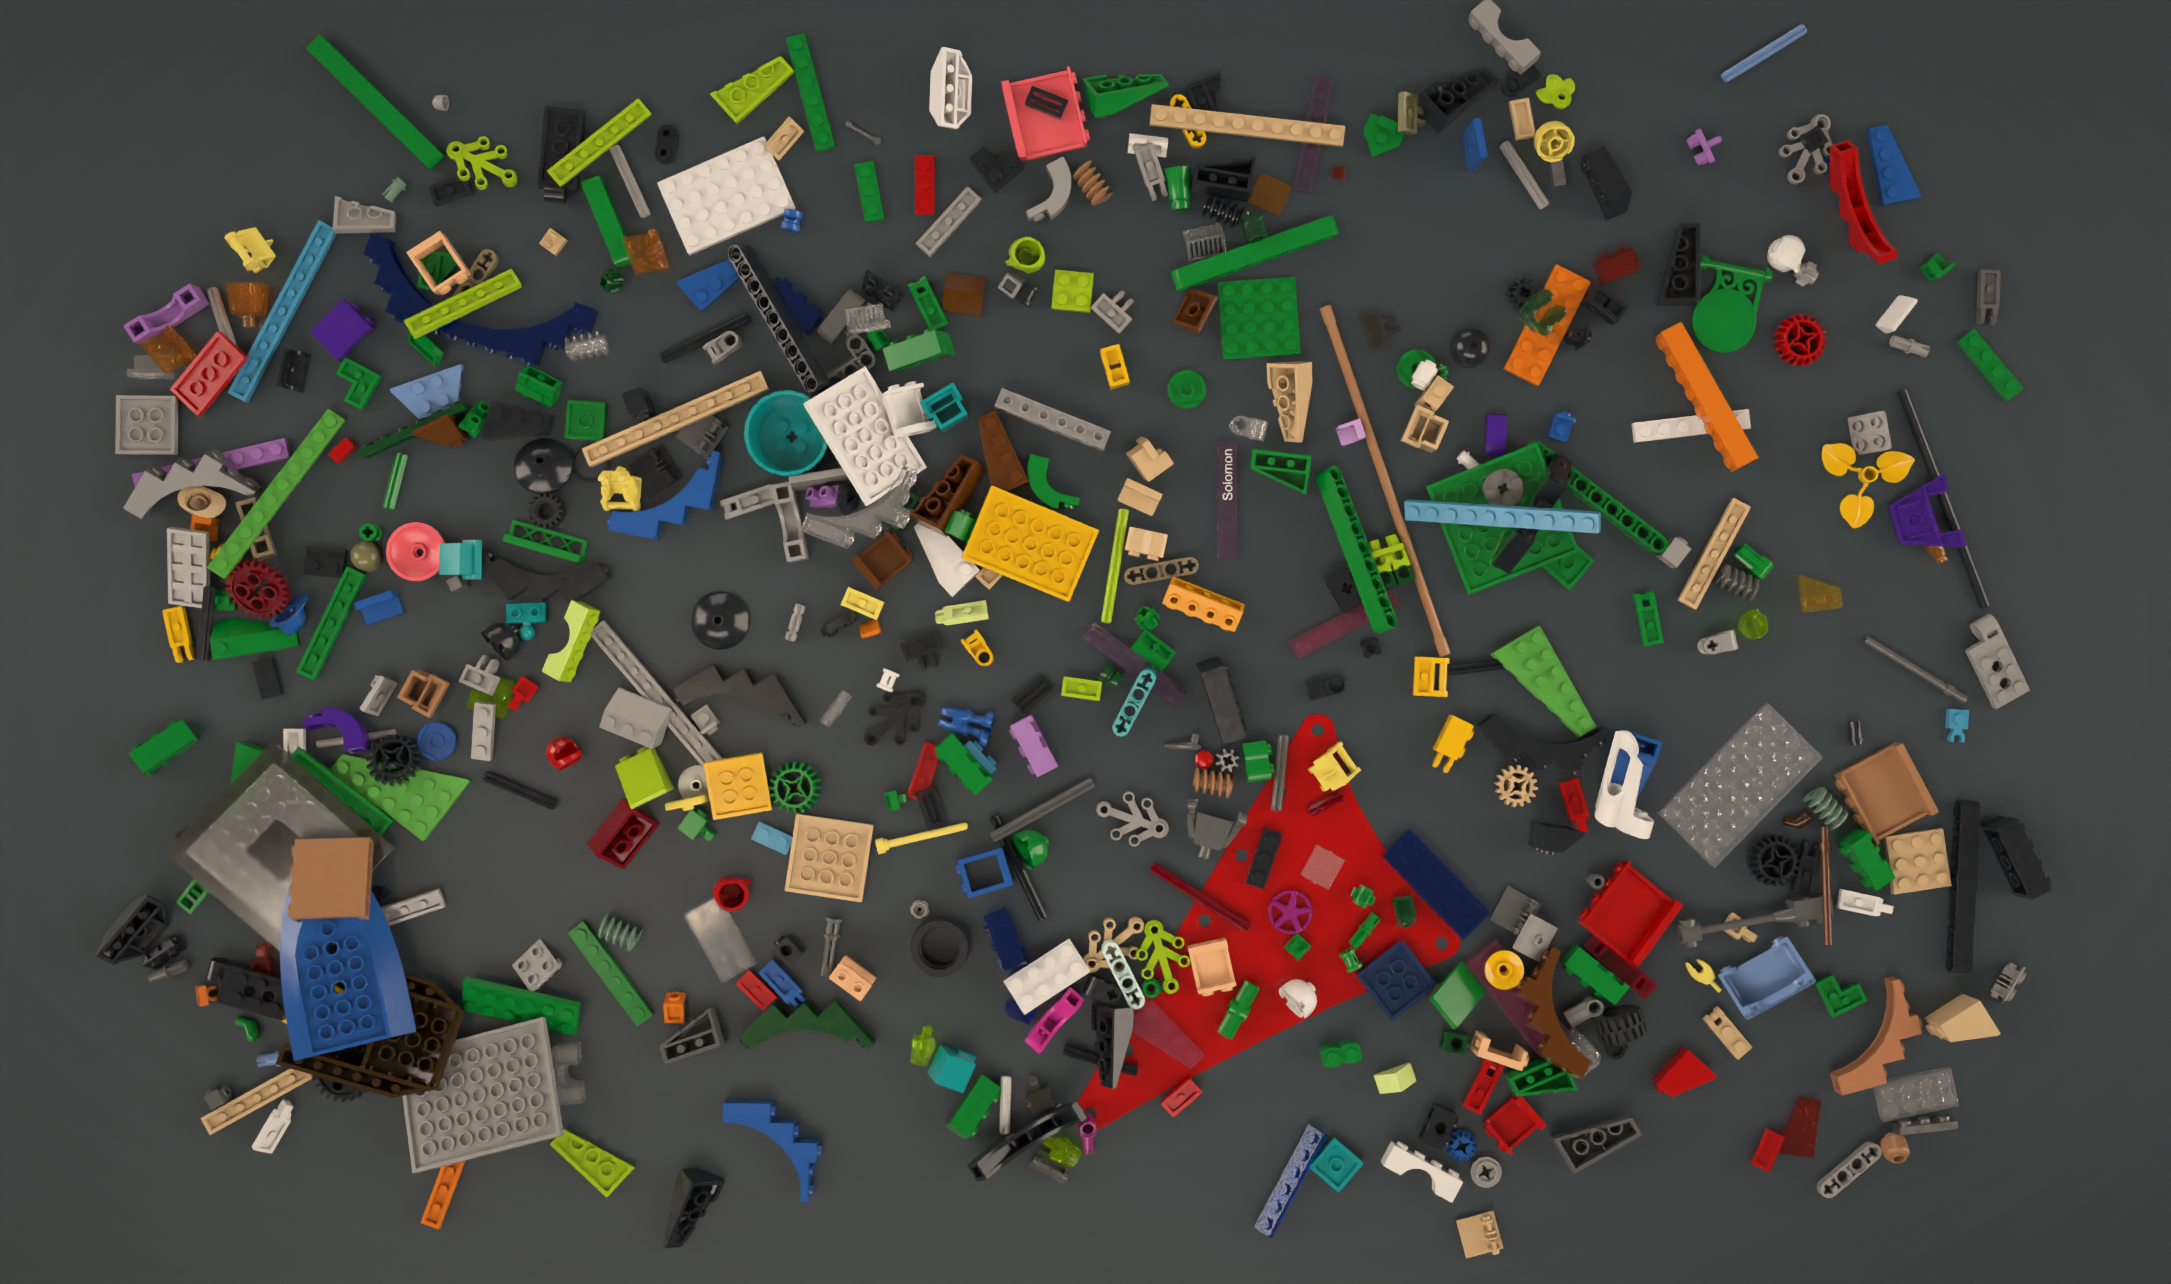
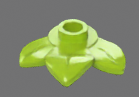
[1536,74,1575,109]

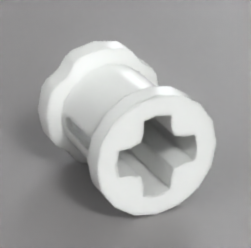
[876,668,900,692]

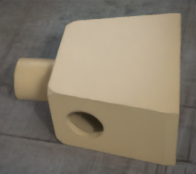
[1414,375,1454,412]

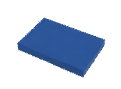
[1461,118,1488,172]

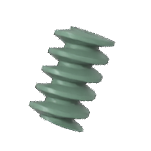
[1803,787,1848,830]
[598,914,643,952]

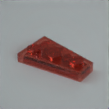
[1778,1096,1821,1158]

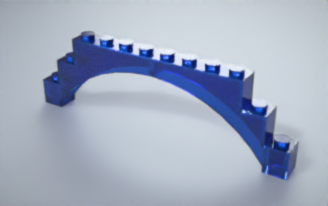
[363,233,598,367]

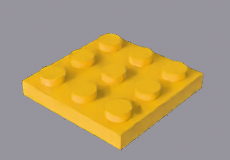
[703,752,772,820]

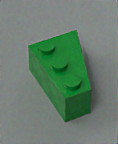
[129,719,199,777]
[1836,828,1896,891]

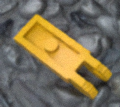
[162,606,195,663]

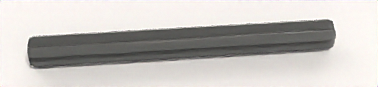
[990,778,1095,842]

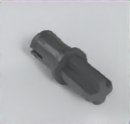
[147,960,189,983]

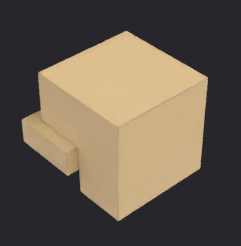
[1401,404,1449,453]
[1126,436,1174,482]

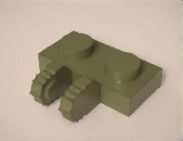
[1398,91,1425,135]

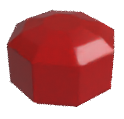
[1195,750,1214,769]

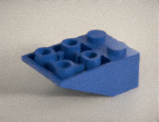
[1610,729,1663,796]

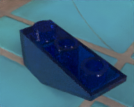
[776,276,823,336]

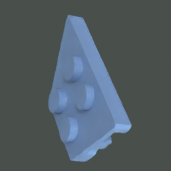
[390,364,464,419]

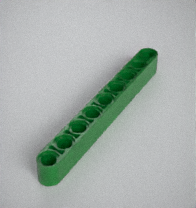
[306,34,445,170]
[1171,215,1339,292]
[1524,441,1668,553]
[1316,465,1397,634]

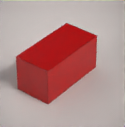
[328,438,358,464]

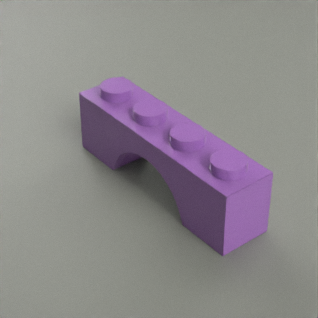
[123,283,210,346]

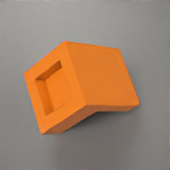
[190,515,220,542]

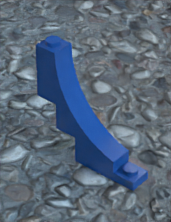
[607,451,723,540]

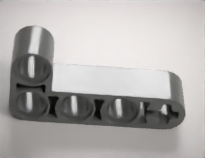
[808,333,875,399]

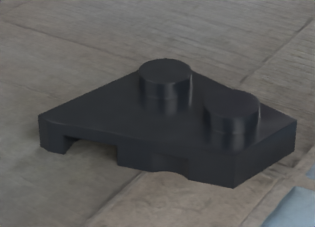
[1185,72,1221,112]

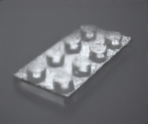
[684,899,757,983]
[1874,1067,1959,1122]

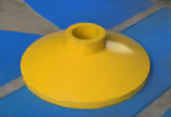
[1485,950,1524,990]

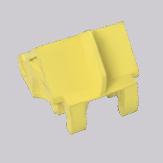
[224,227,276,273]
[598,466,642,512]
[1308,741,1361,792]

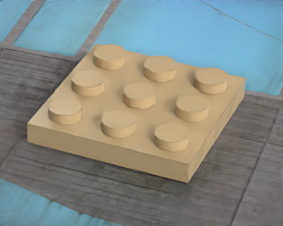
[1883,828,1952,895]

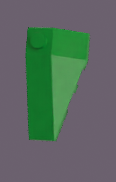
[210,618,300,660]

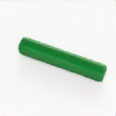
[383,453,408,510]

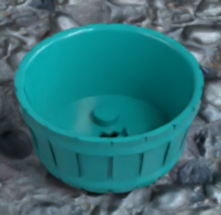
[744,390,828,476]

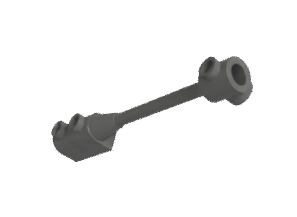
[1676,893,1834,948]

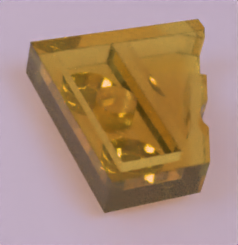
[1797,575,1843,613]

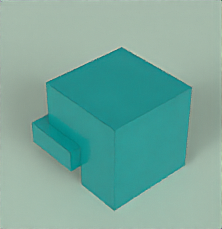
[920,383,969,433]
[439,540,482,580]
[927,1045,976,1093]

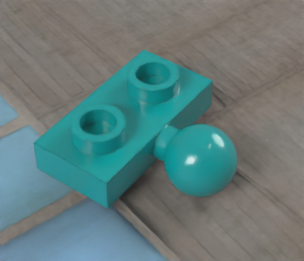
[506,602,547,640]

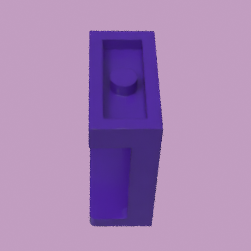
[310,299,377,361]

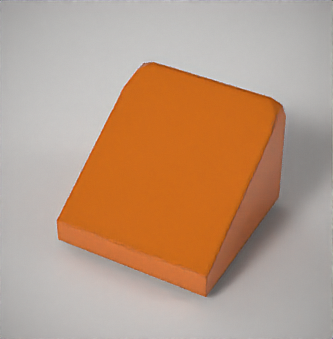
[859,619,882,638]

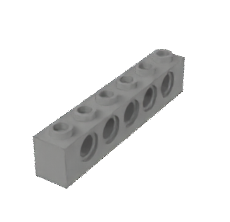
[995,388,1111,451]

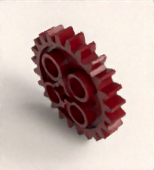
[225,558,292,619]

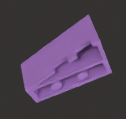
[1009,714,1058,777]

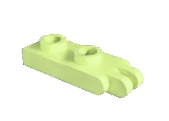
[935,600,989,625]

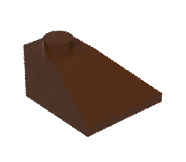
[411,414,469,449]

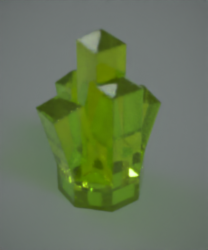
[910,1025,937,1067]
[1043,1136,1082,1169]

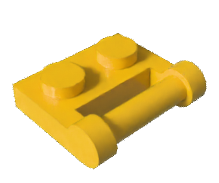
[1413,657,1450,697]

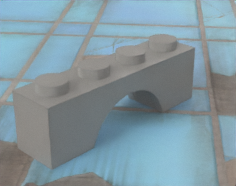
[1468,0,1541,75]
[771,482,809,563]

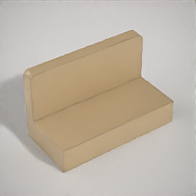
[1118,478,1163,516]

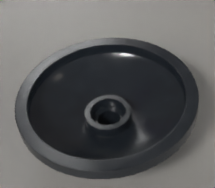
[513,438,573,494]
[691,592,750,650]

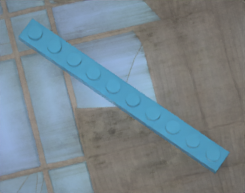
[228,220,337,403]
[1404,499,1601,533]

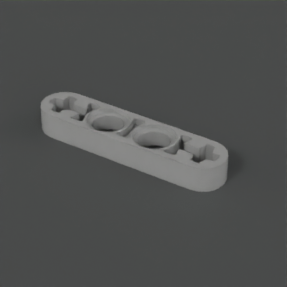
[1817,1141,1882,1198]

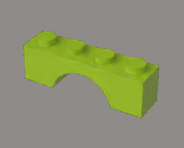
[542,600,601,682]

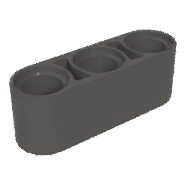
[816,289,867,345]

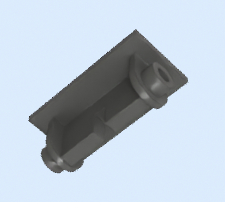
[1029,1148,1072,1184]

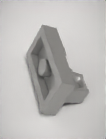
[360,675,398,716]

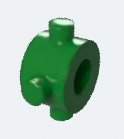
[1437,363,1449,380]

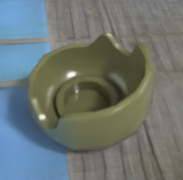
[350,541,383,573]

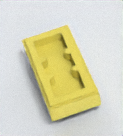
[665,794,709,811]

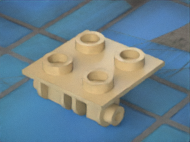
[1456,1211,1503,1258]

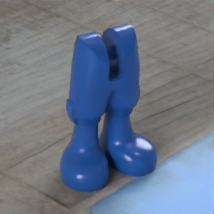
[937,706,996,747]

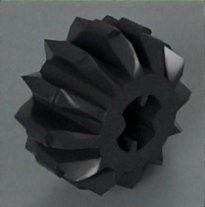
[1506,277,1540,311]

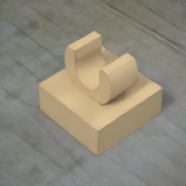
[539,228,568,256]

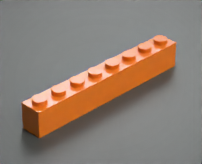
[1655,322,1759,472]

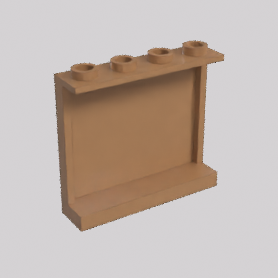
[1834,742,1939,845]
[287,837,374,922]

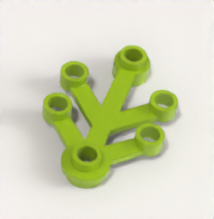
[446,136,518,190]
[1135,920,1190,994]

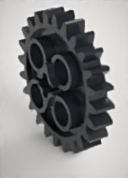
[312,1045,368,1103]

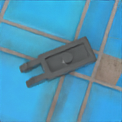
[1976,269,2001,325]

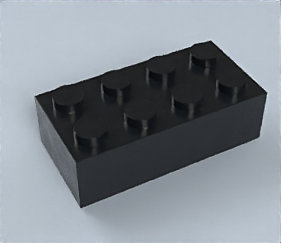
[1980,816,2053,900]

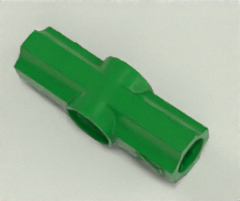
[1217,980,1260,1040]

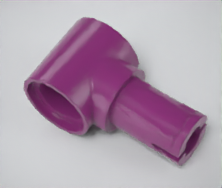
[1078,1113,1097,1154]

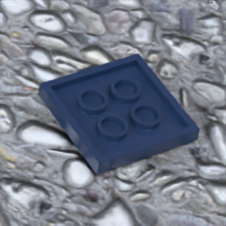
[1355,939,1436,1022]

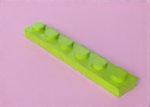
[547,98,651,188]
[404,269,522,339]

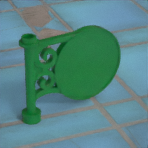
[1691,254,1773,353]

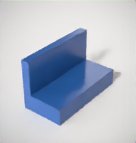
[353,590,404,625]

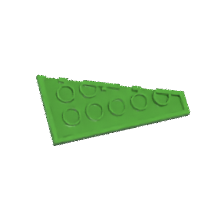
[1490,625,1596,737]

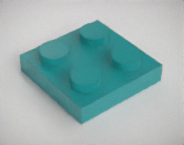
[1308,1136,1364,1193]

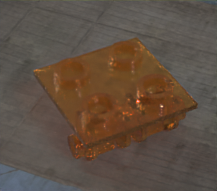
[622,229,670,275]
[139,325,197,374]

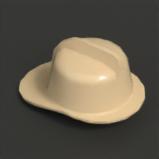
[178,486,226,518]

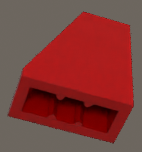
[1651,1046,1717,1097]

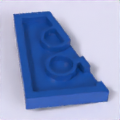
[676,259,741,312]

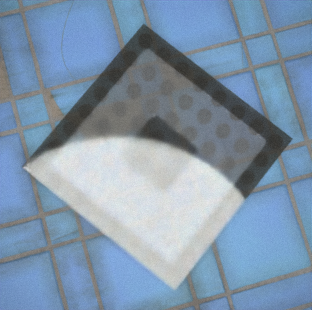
[163,741,395,951]

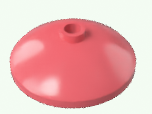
[386,522,445,581]

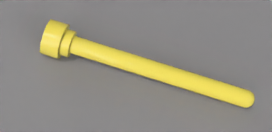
[875,822,968,854]

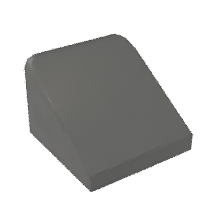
[997,269,1027,299]

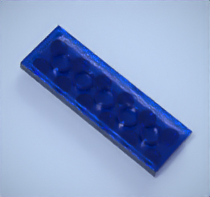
[1381,829,1491,940]

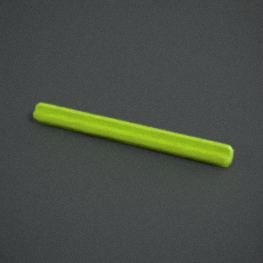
[1101,509,1129,623]

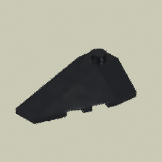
[1091,1004,1134,1089]

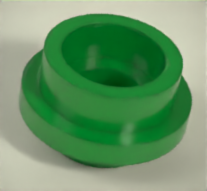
[1141,978,1161,998]

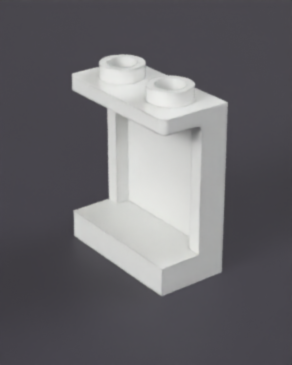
[882,381,937,439]

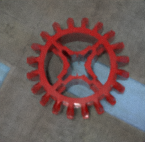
[1773,314,1828,367]

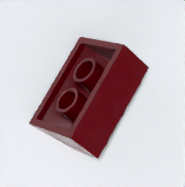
[586,798,660,870]

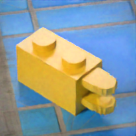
[1432,715,1474,773]

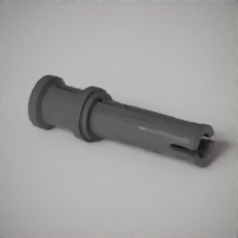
[820,916,843,977]

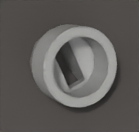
[432,95,449,111]

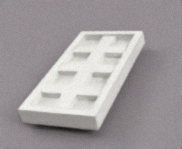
[1003,939,1090,1015]

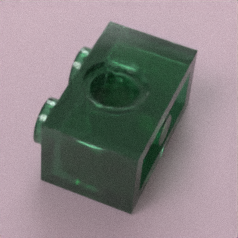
[1239,210,1268,245]

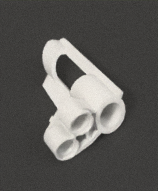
[1594,731,1654,839]

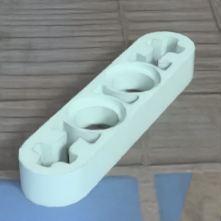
[1101,940,1145,1009]

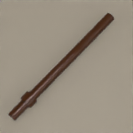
[1819,827,1832,945]

